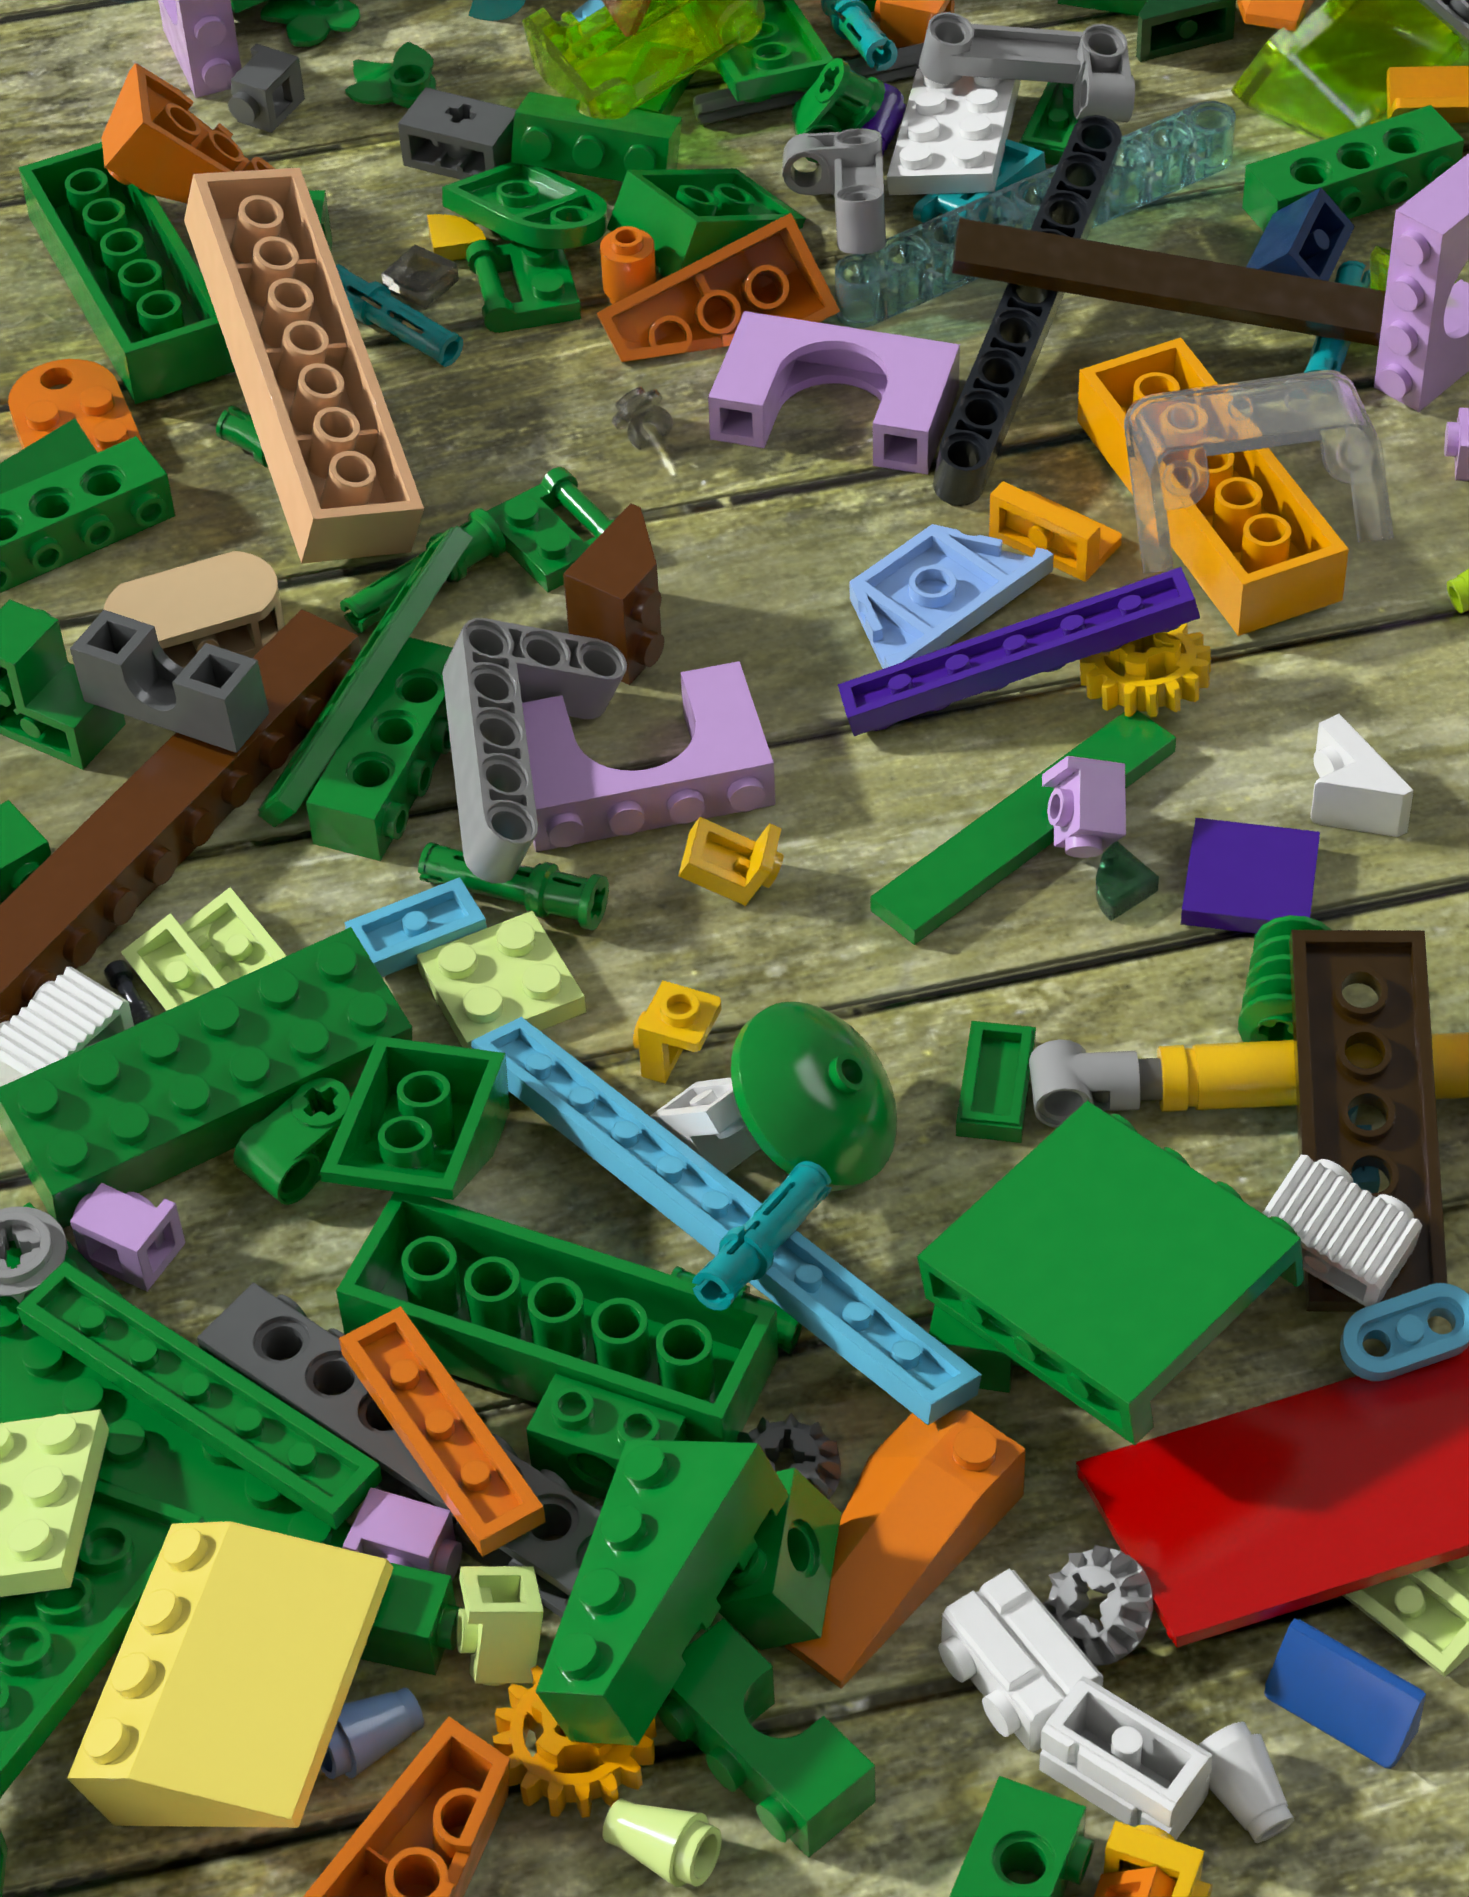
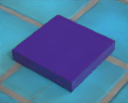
[1180,817,1320,933]

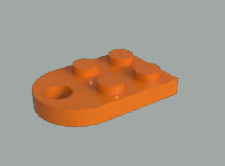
[8,359,145,452]

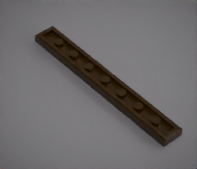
[952,218,1386,346]

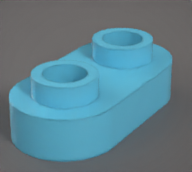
[1340,1283,1469,1381]

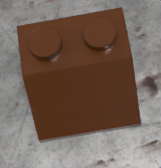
[563,503,664,685]

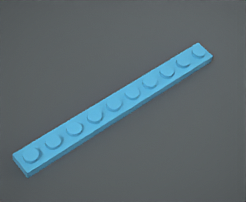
[471,1017,981,1425]

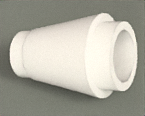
[1198,1722,1294,1843]

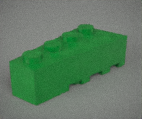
[535,1440,789,1746]

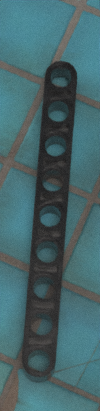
[933,115,1122,506]

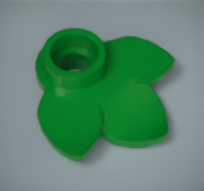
[260,0,360,48]
[345,42,437,108]

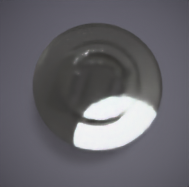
[612,387,674,450]

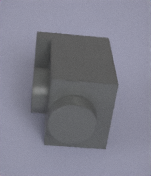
[228,43,305,133]

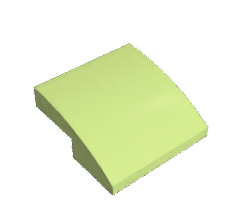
[121,887,286,1011]
[1342,1556,1469,1677]

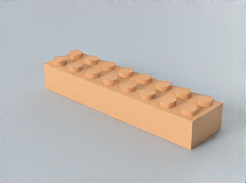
[184,168,424,564]

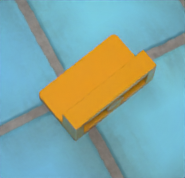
[1387,66,1469,123]
[989,481,1122,582]

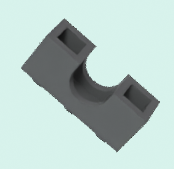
[70,610,269,753]

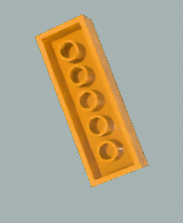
[1077,337,1349,636]

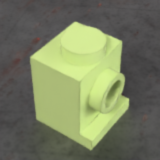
[456,1566,544,1686]

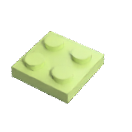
[417,911,586,1048]

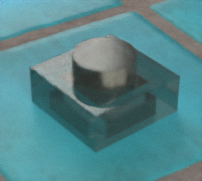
[381,245,459,309]

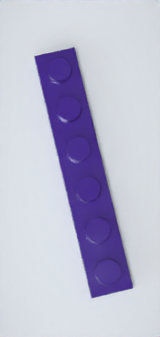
[838,567,1200,736]

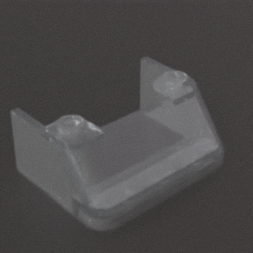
[1124,370,1394,574]

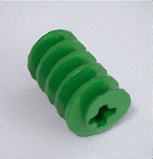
[1238,915,1332,1042]

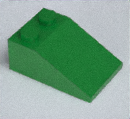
[607,168,806,278]
[320,1036,510,1200]

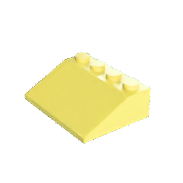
[67,1521,394,1828]

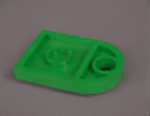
[442,162,607,249]

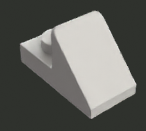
[1310,714,1414,837]
[650,1078,761,1175]

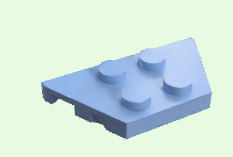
[849,524,1054,669]

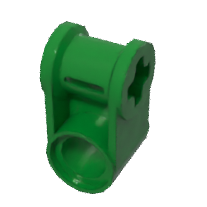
[791,58,885,163]
[233,1077,351,1205]

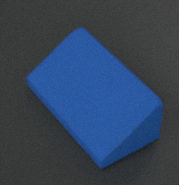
[1264,1618,1426,1769]

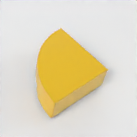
[427,214,486,263]

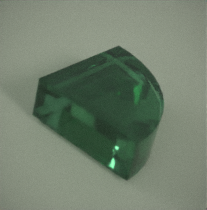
[1095,841,1159,921]

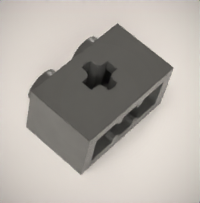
[398,87,517,180]

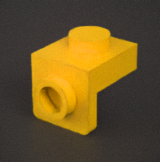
[678,817,784,906]
[633,980,722,1084]
[1103,1820,1213,1897]

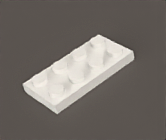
[887,69,1020,195]

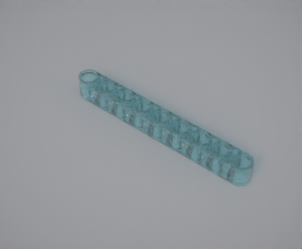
[835,101,1236,328]

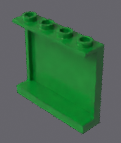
[917,1101,1304,1446]

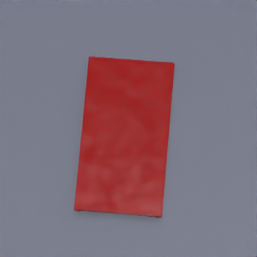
[1076,1346,1469,1648]

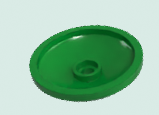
[731,1002,897,1191]

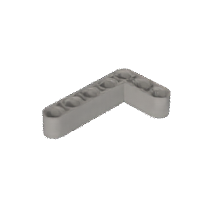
[443,618,627,883]

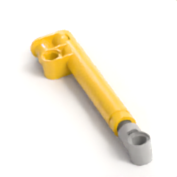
[1029,1032,1469,1127]

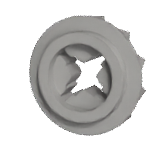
[0,1207,69,1303]
[1042,1545,1153,1666]

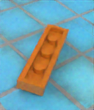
[339,1306,546,1557]

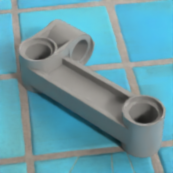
[919,12,1135,122]
[782,129,886,254]

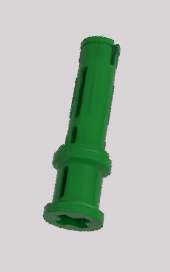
[340,508,506,633]
[418,842,609,931]

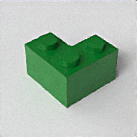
[0,599,126,770]

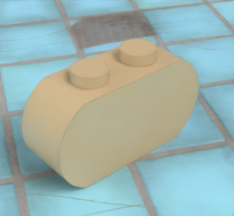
[103,551,285,668]

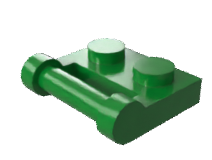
[466,240,581,333]
[486,467,614,592]

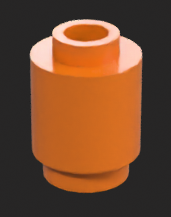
[600,226,657,304]

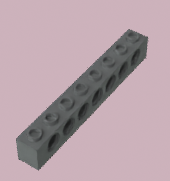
[197,1282,602,1618]

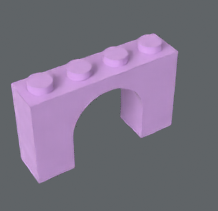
[158,0,241,98]
[1374,153,1469,412]
[708,311,960,475]
[522,661,775,852]

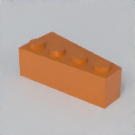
[303,1716,510,1897]

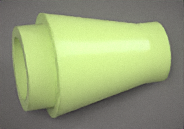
[603,1799,722,1887]

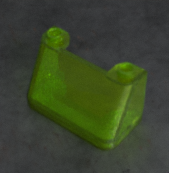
[522,0,765,119]
[1231,0,1466,140]

